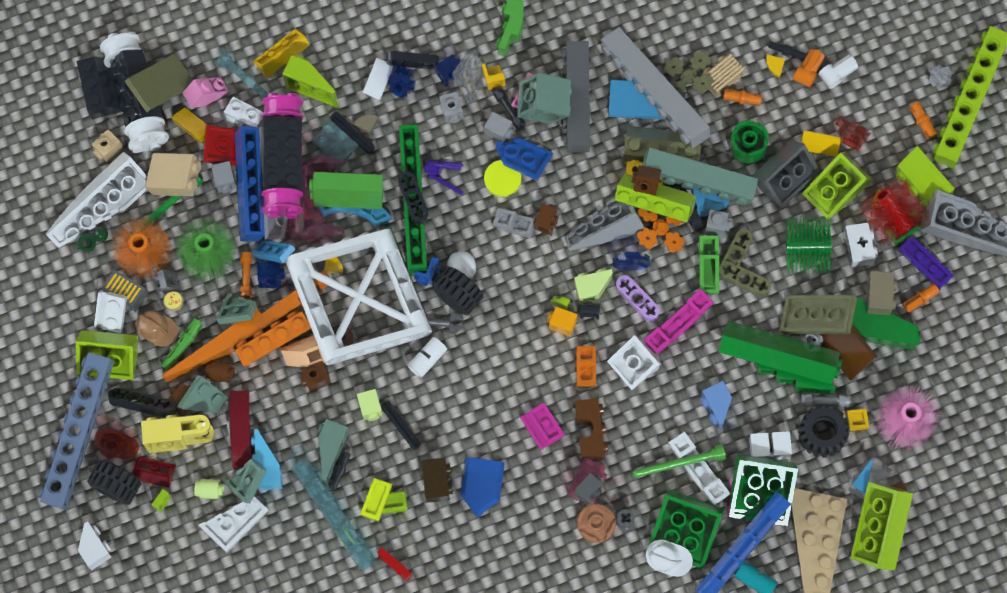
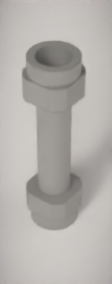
[801,394,849,407]

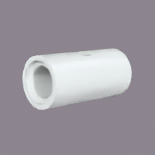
[407,337,447,378]

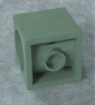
[517,73,572,124]

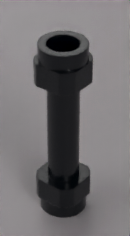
[493,88,526,130]

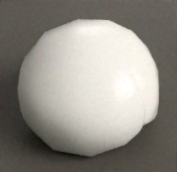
[447,251,476,279]

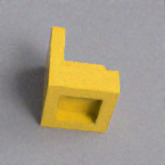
[481,63,506,91]

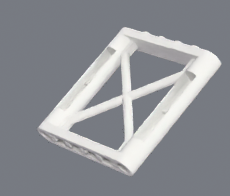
[285,229,432,365]

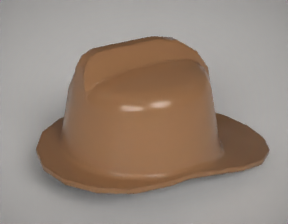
[135,310,179,347]

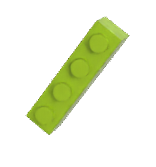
[615,173,697,222]

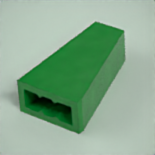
[852,298,921,350]

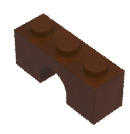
[575,398,608,462]

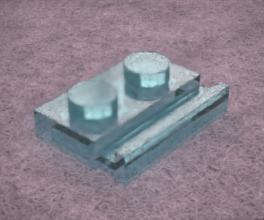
[312,122,358,167]

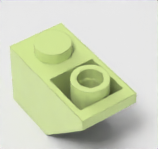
[574,268,613,305]

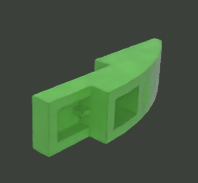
[496,0,524,57]

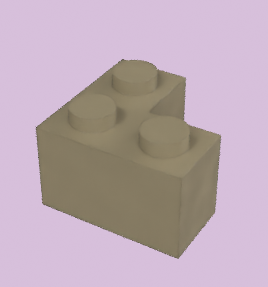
[865,271,897,315]

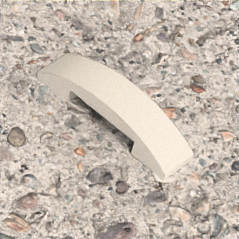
[668,432,730,506]

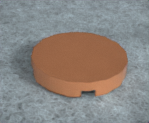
[577,503,616,543]

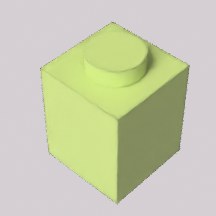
[357,389,383,421]

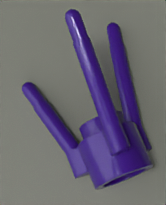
[425,159,464,195]

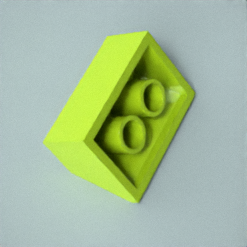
[895,146,955,210]
[76,330,138,380]

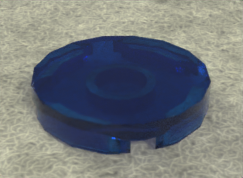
[613,252,651,271]

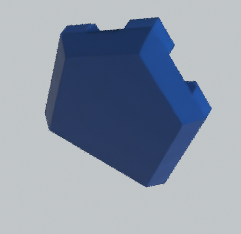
[495,137,553,181]
[461,457,505,518]

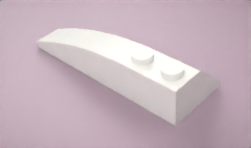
[46,152,147,248]

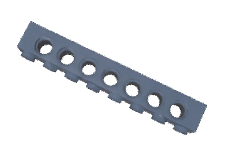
[39,352,114,510]

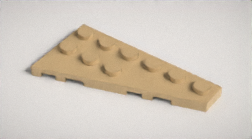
[791,488,847,593]

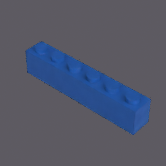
[235,126,265,242]

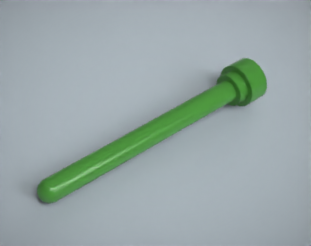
[633,444,726,478]

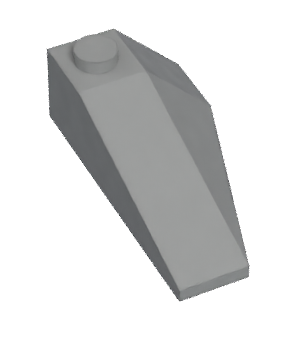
[564,197,645,251]

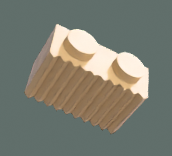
[702,54,745,98]

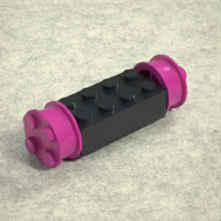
[261,93,303,219]

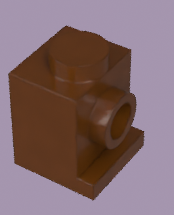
[534,204,559,236]

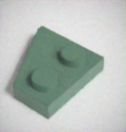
[216,293,258,325]
[177,375,227,413]
[225,459,267,504]

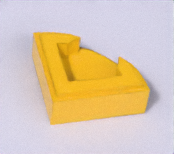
[766,54,785,78]
[324,257,343,274]

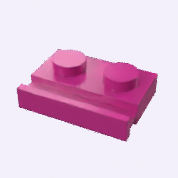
[520,403,565,451]

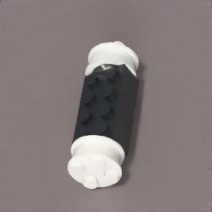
[100,32,169,153]

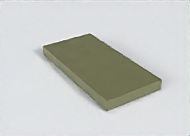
[125,54,193,112]
[780,295,857,334]

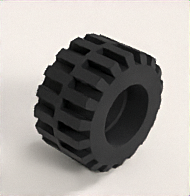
[432,266,483,316]
[798,405,850,458]
[87,460,142,505]

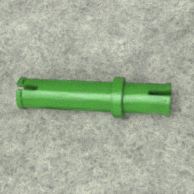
[161,318,204,371]

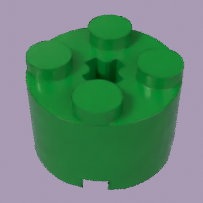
[729,120,769,164]

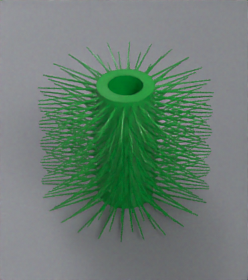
[785,216,832,274]

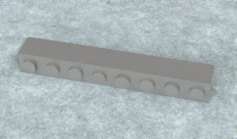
[601,27,711,149]

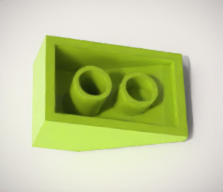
[282,55,339,108]
[802,152,873,219]

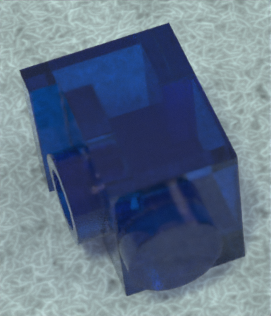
[434,54,465,87]

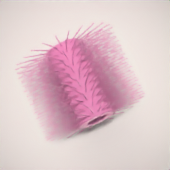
[874,385,941,451]

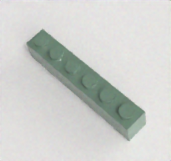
[642,148,758,205]

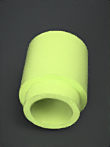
[195,479,224,499]

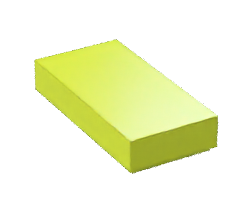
[360,478,393,522]

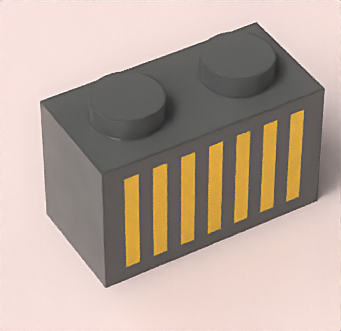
[101,270,148,312]

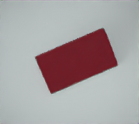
[133,456,176,488]

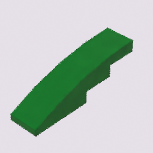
[757,364,835,395]

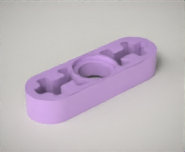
[616,275,659,322]

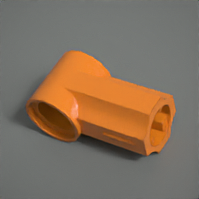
[793,49,825,88]

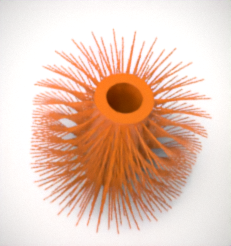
[110,217,173,280]

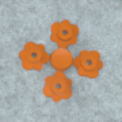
[637,208,685,253]

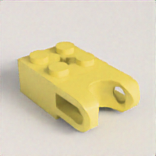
[141,415,215,453]

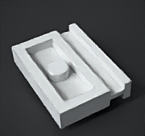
[94,290,127,334]

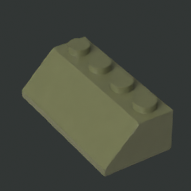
[623,126,701,163]

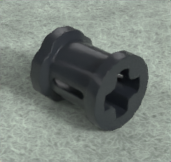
[580,302,600,320]

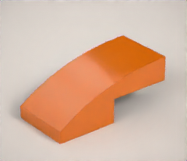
[577,346,596,387]

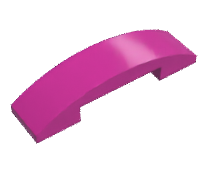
[644,289,714,354]

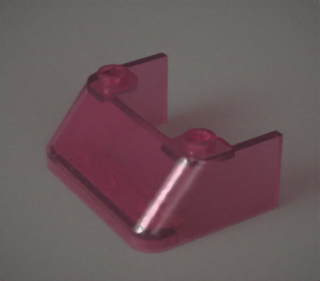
[287,154,346,240]

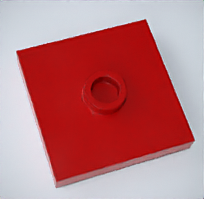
[202,125,238,166]

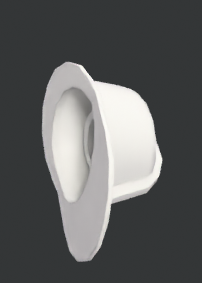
[646,539,693,577]

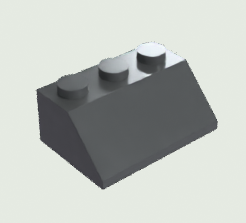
[752,139,821,209]

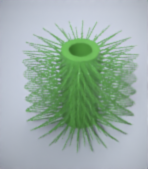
[177,217,236,282]

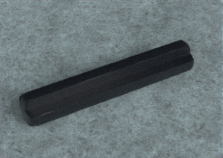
[330,111,375,153]
[381,400,421,450]

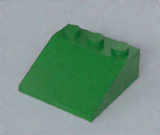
[729,454,798,526]
[648,489,725,569]

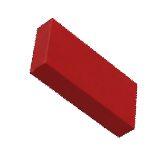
[377,547,413,582]

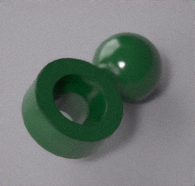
[75,227,108,253]

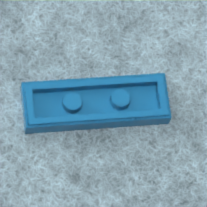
[252,240,295,263]

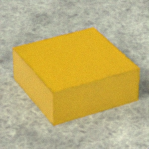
[846,409,869,431]

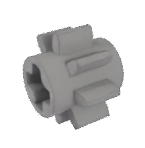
[928,65,953,88]

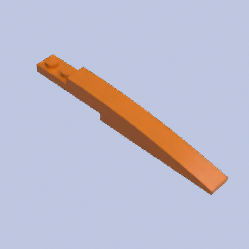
[162,270,329,383]

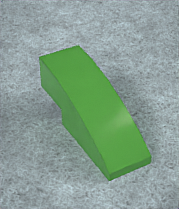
[699,236,719,293]

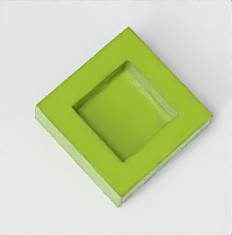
[151,489,172,513]

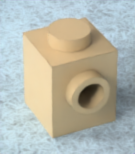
[91,130,124,163]

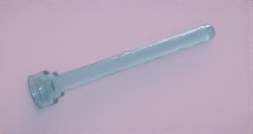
[216,52,268,98]

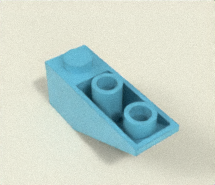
[251,429,283,491]

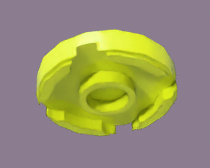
[484,160,522,197]

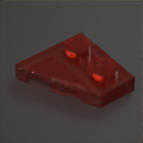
[835,117,871,152]

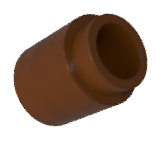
[205,362,235,383]

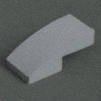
[492,208,536,239]

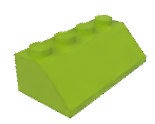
[850,482,913,571]

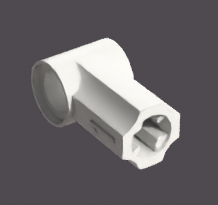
[818,54,858,89]

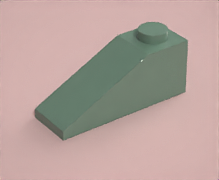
[318,419,349,485]

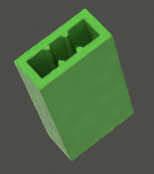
[309,172,383,209]

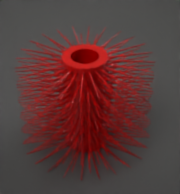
[858,177,929,245]

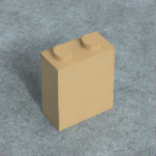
[145,153,201,196]

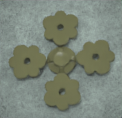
[663,52,714,96]

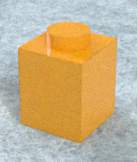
[547,307,578,337]

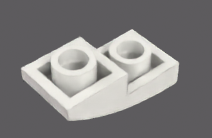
[363,58,393,100]

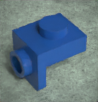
[414,257,442,286]

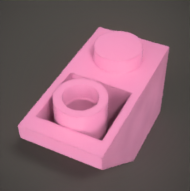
[183,77,229,108]

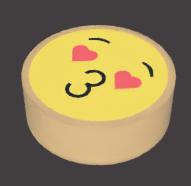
[164,291,184,311]

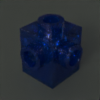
[387,65,416,97]
[257,260,285,289]

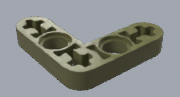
[719,229,771,297]

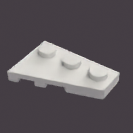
[199,496,269,553]

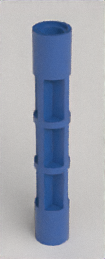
[695,492,791,593]

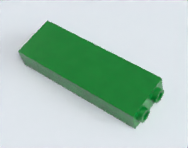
[718,321,842,384]

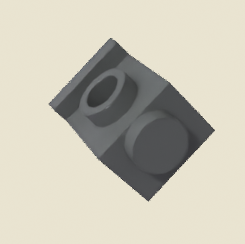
[574,473,605,507]

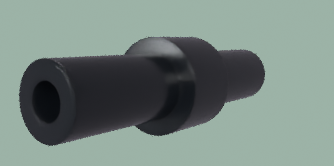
[768,41,806,60]
[329,451,351,490]

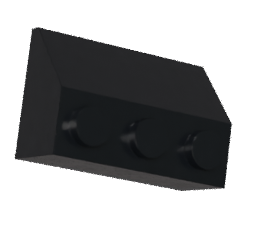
[76,57,123,120]

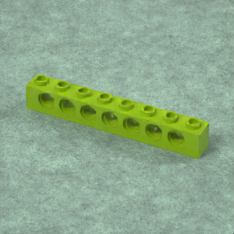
[932,26,1007,169]

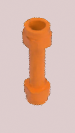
[240,252,252,299]

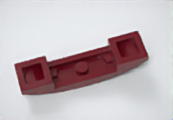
[230,390,252,469]

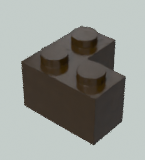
[422,458,453,503]

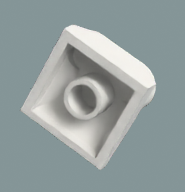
[607,335,661,390]

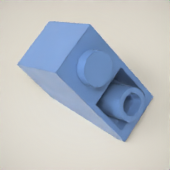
[700,381,732,429]

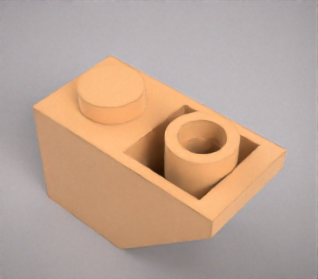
[280,335,324,367]

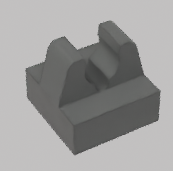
[154,269,179,292]

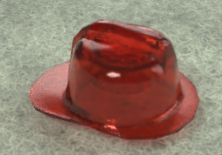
[95,427,139,459]

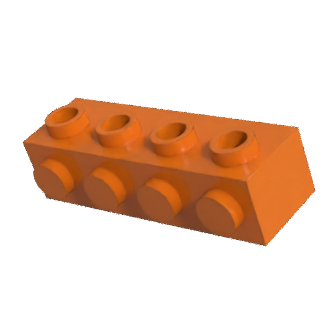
[234,311,311,368]

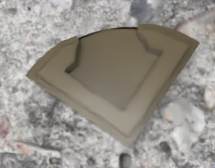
[353,115,379,134]

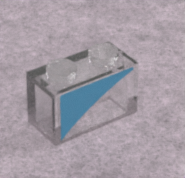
[848,456,892,502]

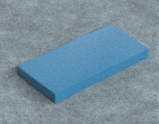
[609,80,685,120]

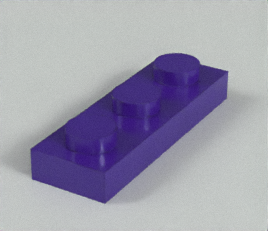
[898,236,954,290]

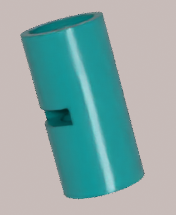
[734,561,778,593]

